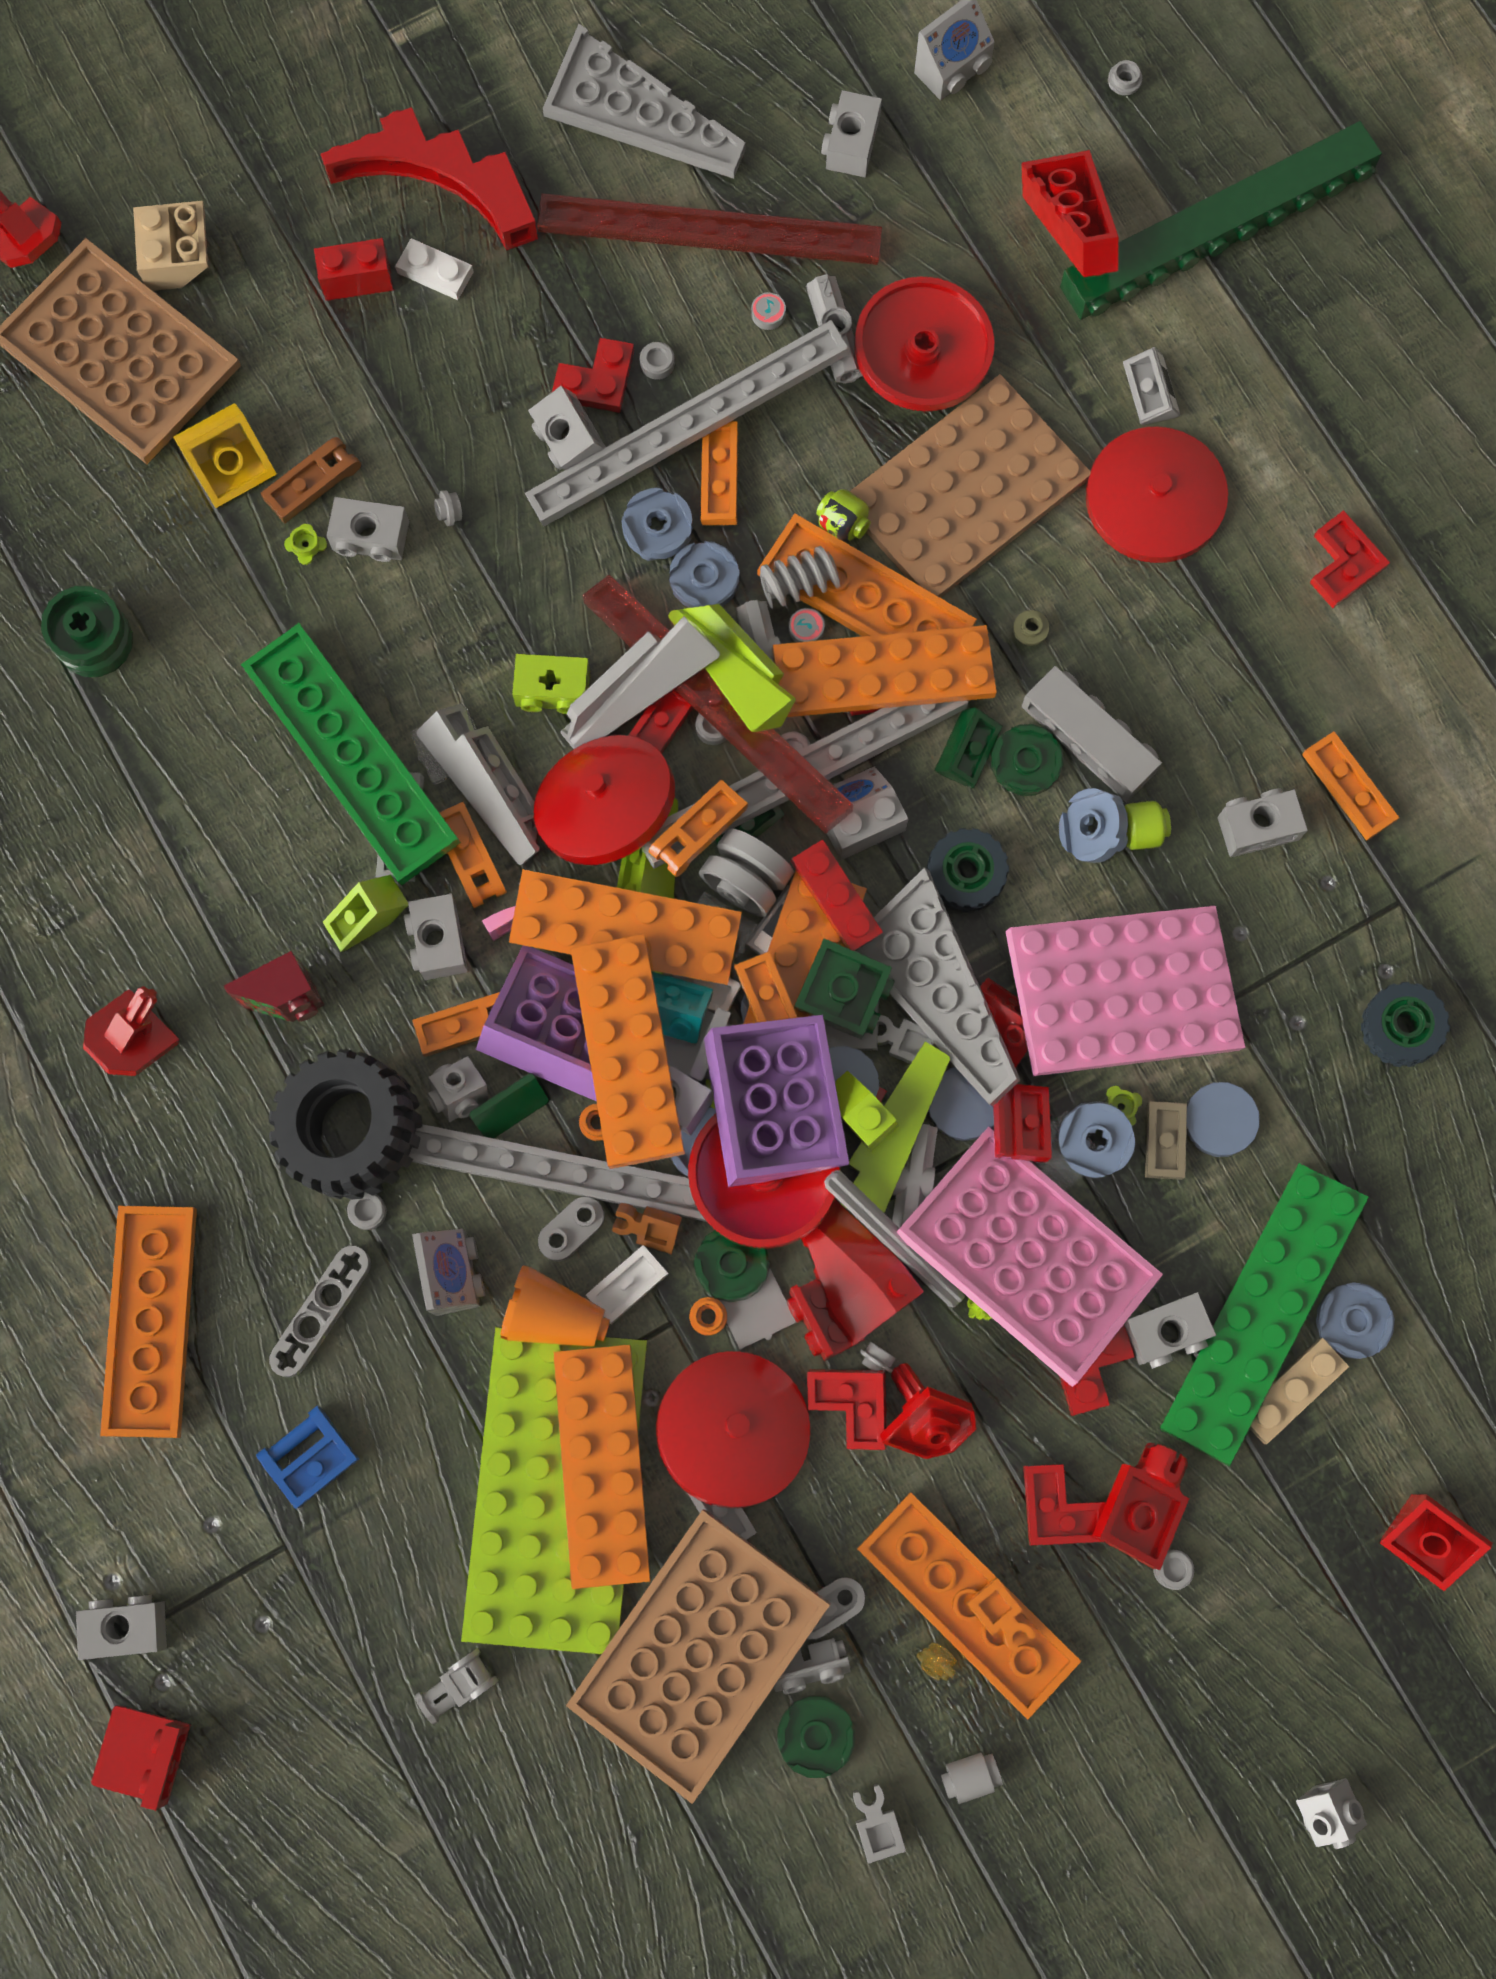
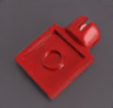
[1092,1443,1190,1570]

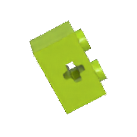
[512,654,590,714]

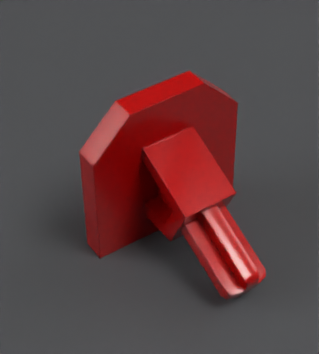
[0,190,62,268]
[83,986,179,1076]
[880,1363,976,1459]

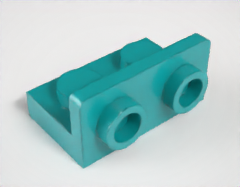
[652,971,713,1044]

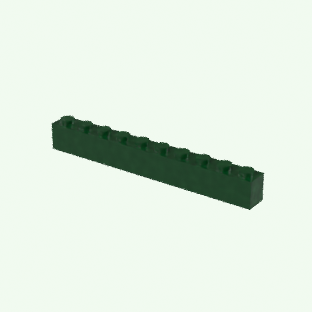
[1060,121,1382,320]

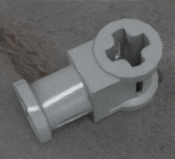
[415,1648,499,1725]

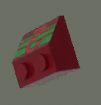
[224,951,325,1022]

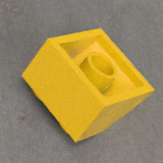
[173,403,277,508]

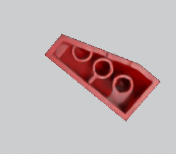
[802,1200,924,1346]

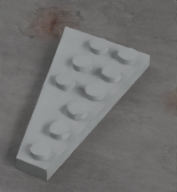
[543,24,745,179]
[855,867,1020,1106]

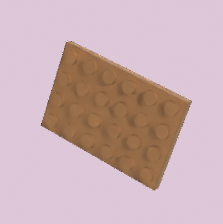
[0,238,241,464]
[849,374,1091,598]
[566,1509,831,1804]

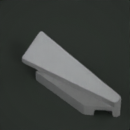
[560,617,720,749]
[417,703,540,865]

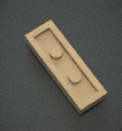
[1250,1338,1349,1444]

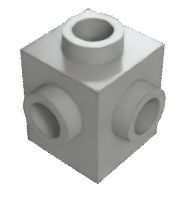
[427,1056,488,1122]
[1296,1778,1367,1849]

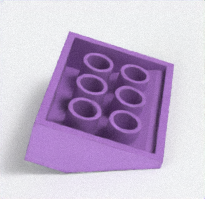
[476,945,597,1101]
[704,1015,849,1187]

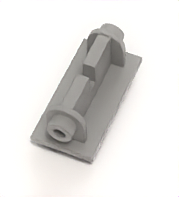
[774,1638,851,1694]

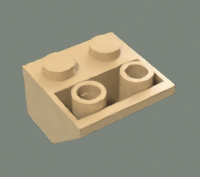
[133,201,208,291]

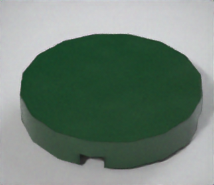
[991,724,1063,796]
[694,1230,770,1302]
[777,1696,855,1778]

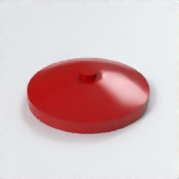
[854,276,994,411]
[1086,427,1228,563]
[534,735,675,865]
[688,1114,841,1248]
[656,1351,810,1509]

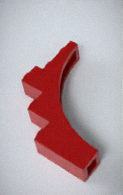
[321,107,538,251]

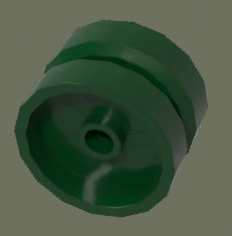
[41,586,133,677]

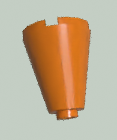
[500,1265,610,1347]

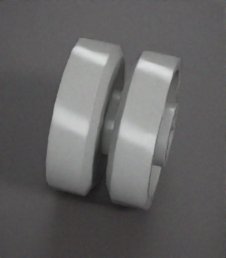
[699,829,794,917]

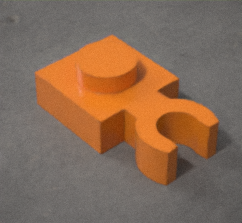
[966,1578,1035,1653]

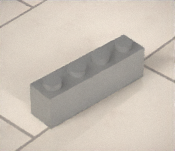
[1022,666,1162,803]

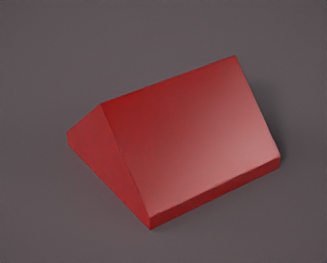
[1380,1494,1493,1591]

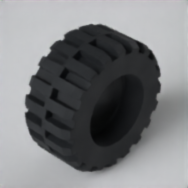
[269,1049,422,1200]

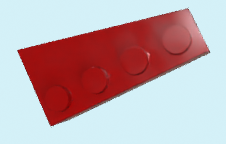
[1022,150,1119,277]

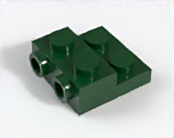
[794,938,895,1040]

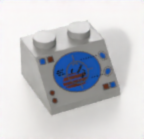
[914,0,995,101]
[809,766,908,861]
[412,1229,485,1316]

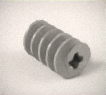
[760,546,840,609]

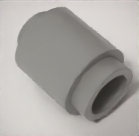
[941,1753,1003,1804]

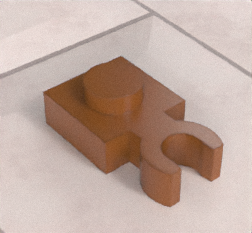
[612,1203,682,1254]

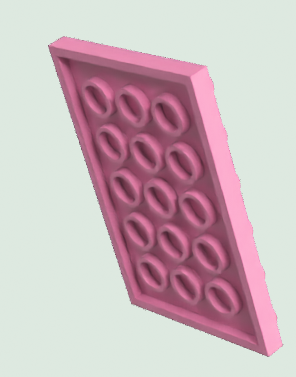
[1006,906,1245,1076]
[897,1126,1163,1387]

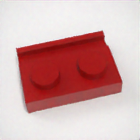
[993,1084,1052,1162]

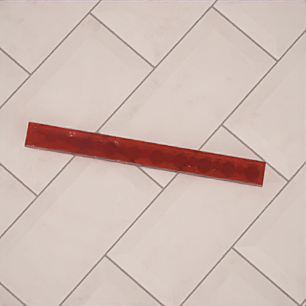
[537,194,882,265]
[582,575,853,833]

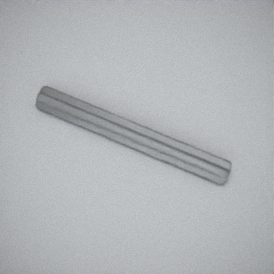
[824,1170,965,1307]

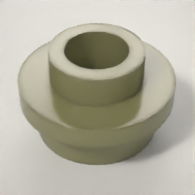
[1013,610,1049,646]

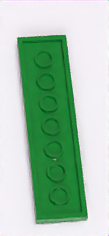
[241,623,461,886]
[1160,1163,1369,1467]

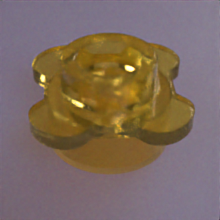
[917,1643,957,1681]

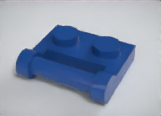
[256,1405,360,1509]

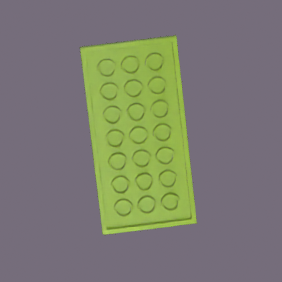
[461,1327,647,1654]

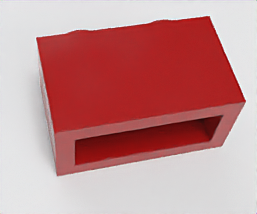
[314,238,394,301]

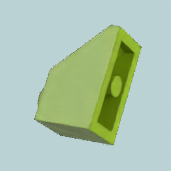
[323,874,408,952]
[835,1070,899,1151]

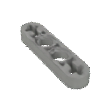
[269,1246,371,1377]

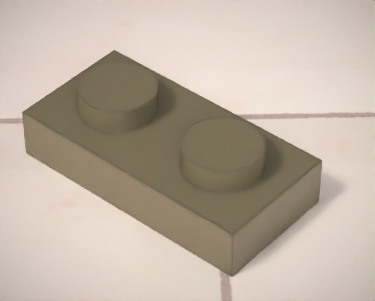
[1145,1101,1187,1180]

